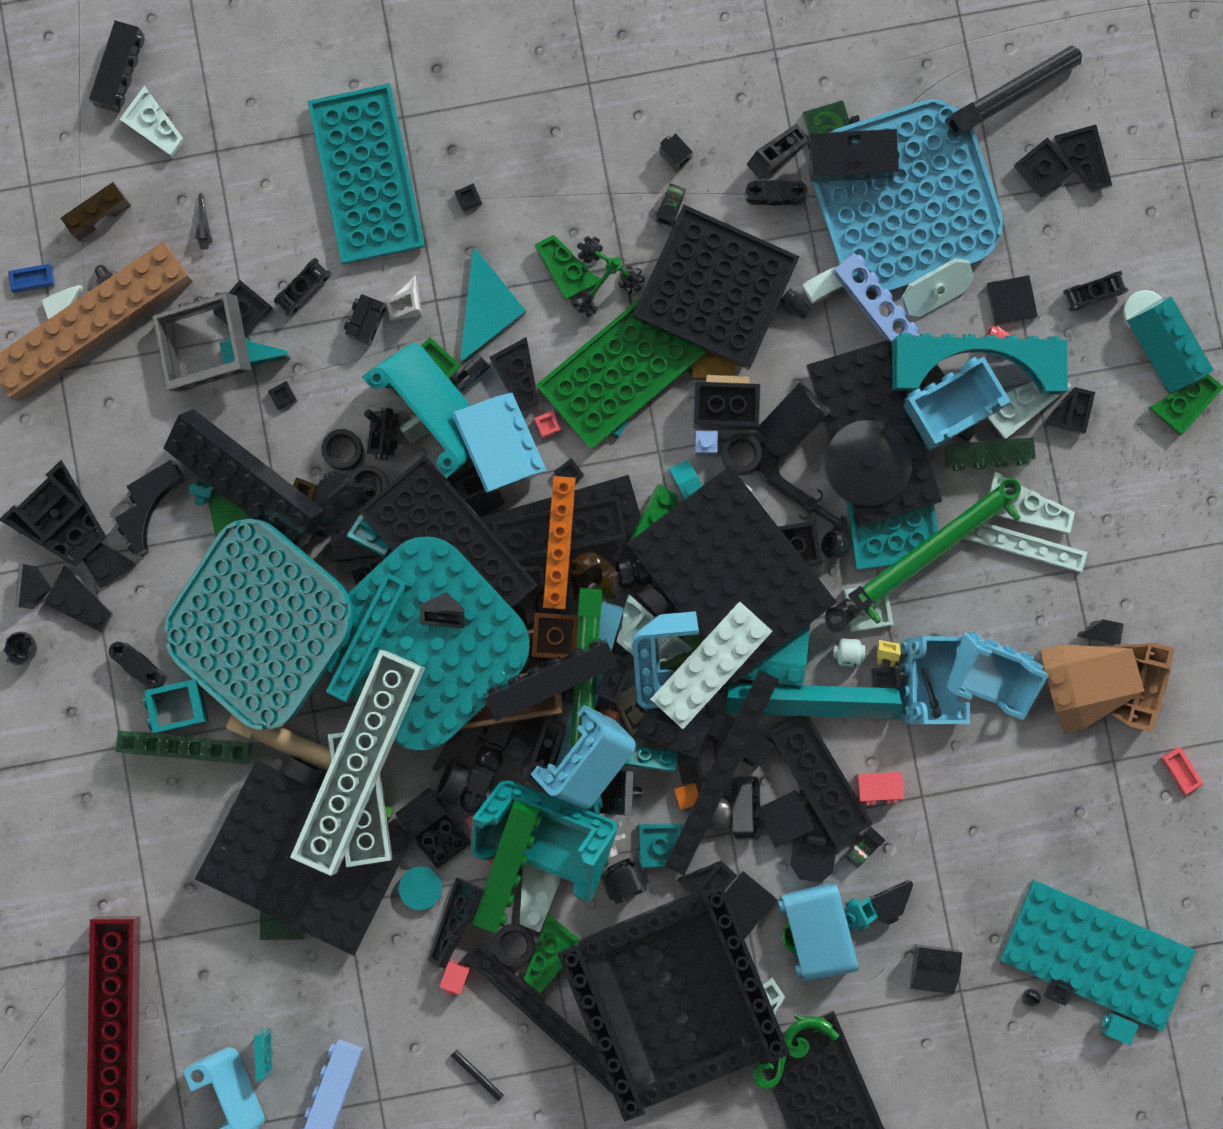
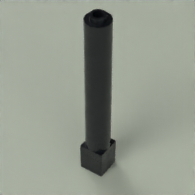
[944,46,1082,139]

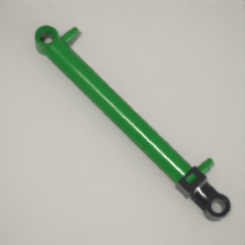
[825,478,1021,632]

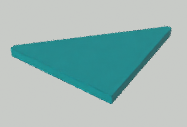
[460,248,526,362]

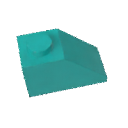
[668,460,702,500]

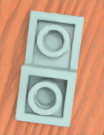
[801,267,843,304]

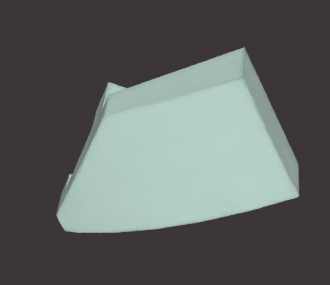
[42,285,83,319]

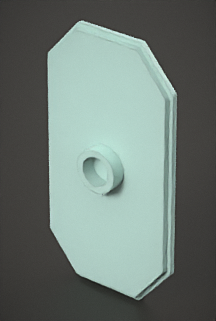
[901,258,974,317]

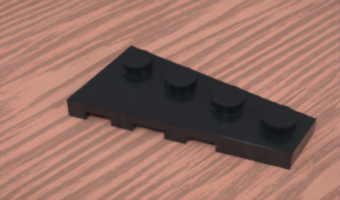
[428,877,485,968]

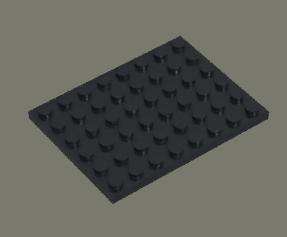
[627,465,837,683]
[195,759,412,956]

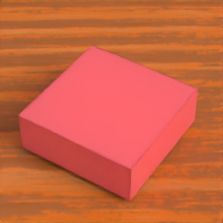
[534,411,562,439]

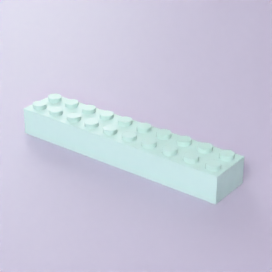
[290,650,425,876]

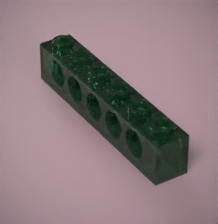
[115,730,253,764]

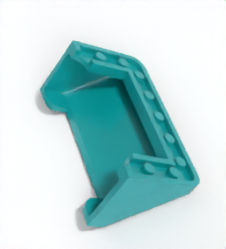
[362,343,472,479]
[471,780,618,903]

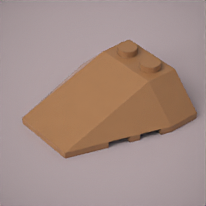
[1096,643,1175,733]
[1041,644,1144,734]

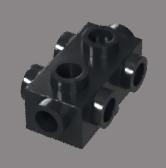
[364,408,401,461]

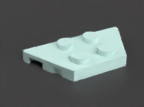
[616,595,692,662]

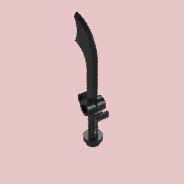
[757,443,848,532]

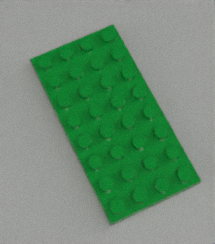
[536,297,708,450]

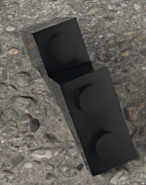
[115,459,186,556]

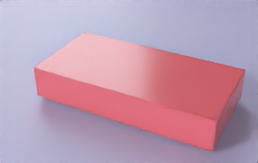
[1161,747,1203,795]

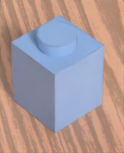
[695,431,718,456]

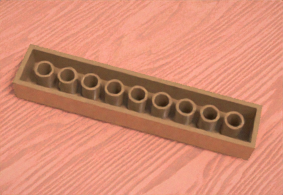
[0,241,192,401]

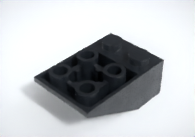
[395,787,471,869]

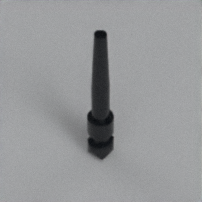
[922,668,942,718]

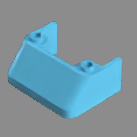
[632,611,699,709]

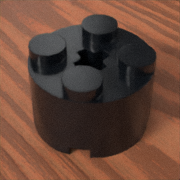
[600,856,649,904]

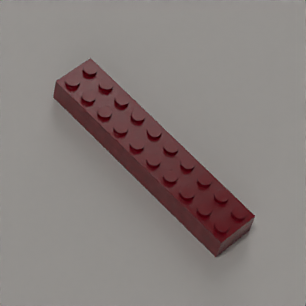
[86,916,140,1129]

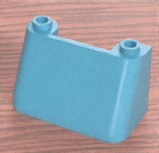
[778,882,859,982]

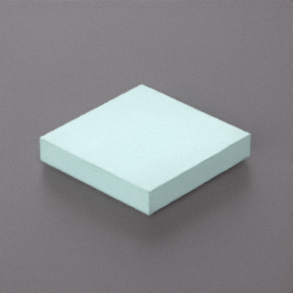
[843,588,893,633]

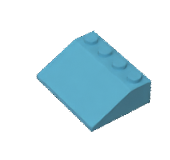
[452,393,547,493]

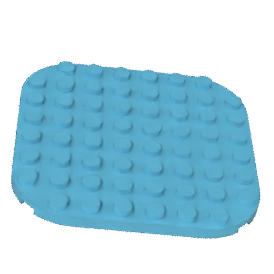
[812,99,1003,292]

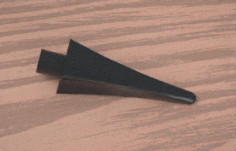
[195,193,213,250]

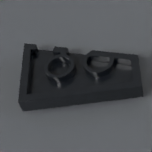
[489,337,539,413]

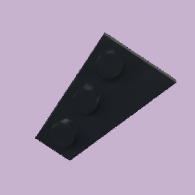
[1054,124,1112,192]
[44,566,113,633]

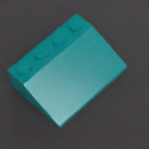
[739,624,810,686]

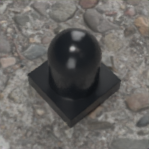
[95,265,114,285]

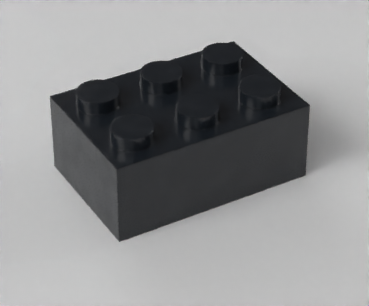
[693,382,760,430]

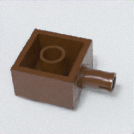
[527,613,578,659]

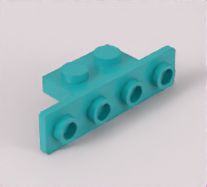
[624,746,678,772]

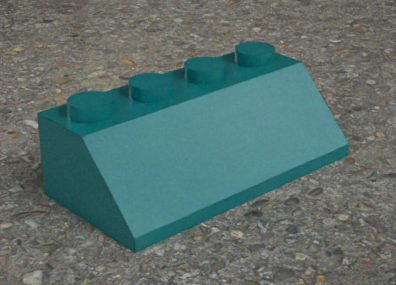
[1126,296,1214,393]

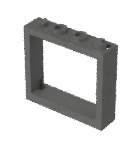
[153,291,252,392]

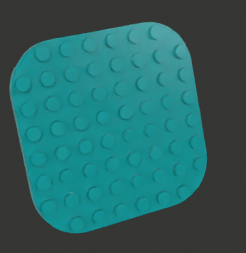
[164,519,353,730]
[327,537,530,750]

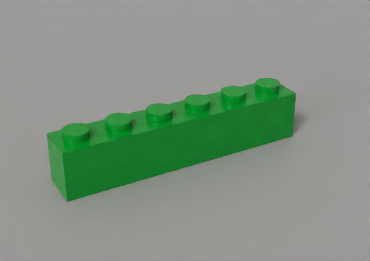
[472,800,542,933]

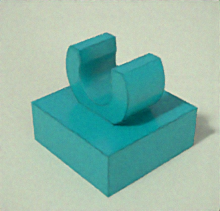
[189,480,216,506]

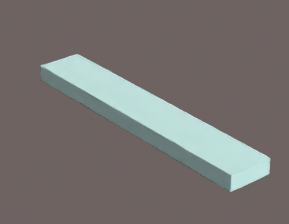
[963,523,1088,574]

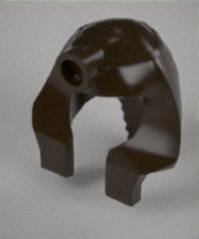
[569,552,618,602]

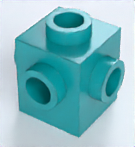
[844,897,879,931]

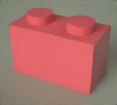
[856,772,904,805]

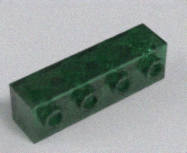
[943,437,1036,471]

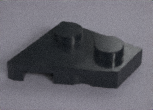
[1044,387,1095,434]
[83,543,136,587]
[677,860,738,894]

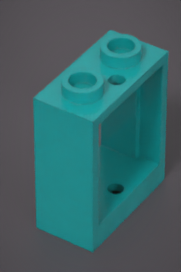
[143,679,209,733]

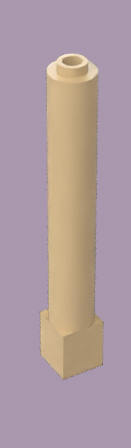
[226,714,382,776]

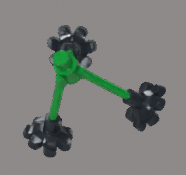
[571,236,645,317]

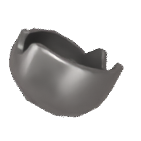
[709,797,733,831]

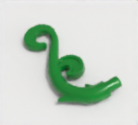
[753,1015,839,1089]

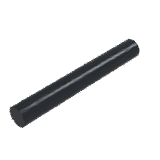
[450,1049,504,1101]

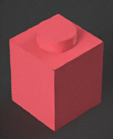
[440,959,471,996]

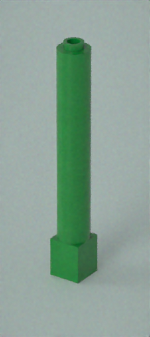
[570,588,603,747]

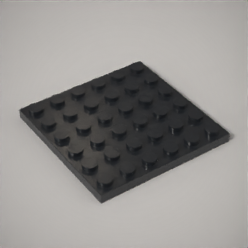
[632,204,800,370]

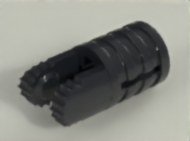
[451,354,491,392]

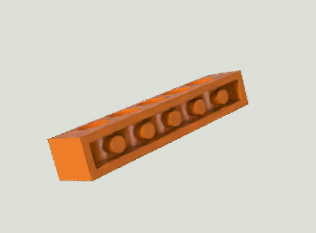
[543,476,576,609]

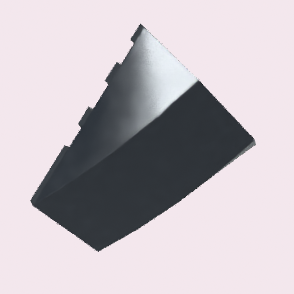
[0,460,107,567]

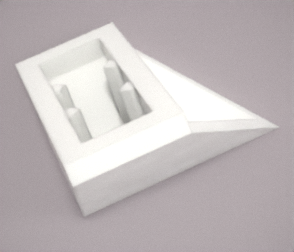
[386,275,422,321]

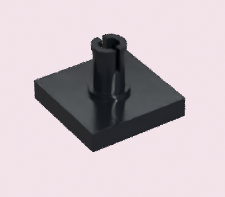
[600,770,642,816]

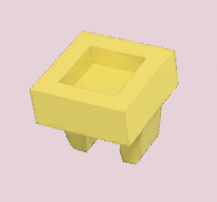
[877,640,901,667]

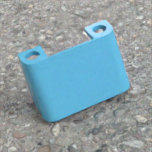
[947,631,1049,720]
[900,636,970,724]
[183,1047,265,1129]

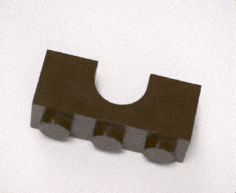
[60,182,131,241]

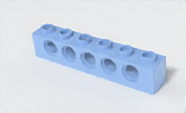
[831,253,920,348]

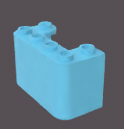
[903,356,1011,450]
[531,705,635,809]

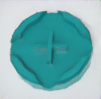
[398,866,443,910]

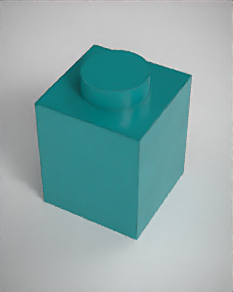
[1100,1011,1139,1046]

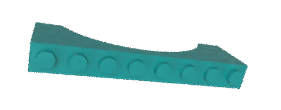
[892,333,1068,395]

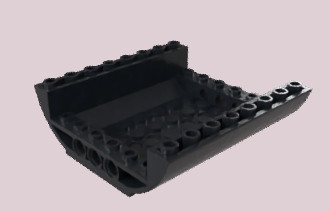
[557,886,791,1122]

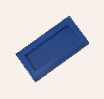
[8,264,55,293]

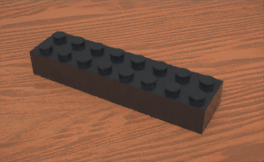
[163,409,325,548]

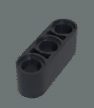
[732,776,761,840]

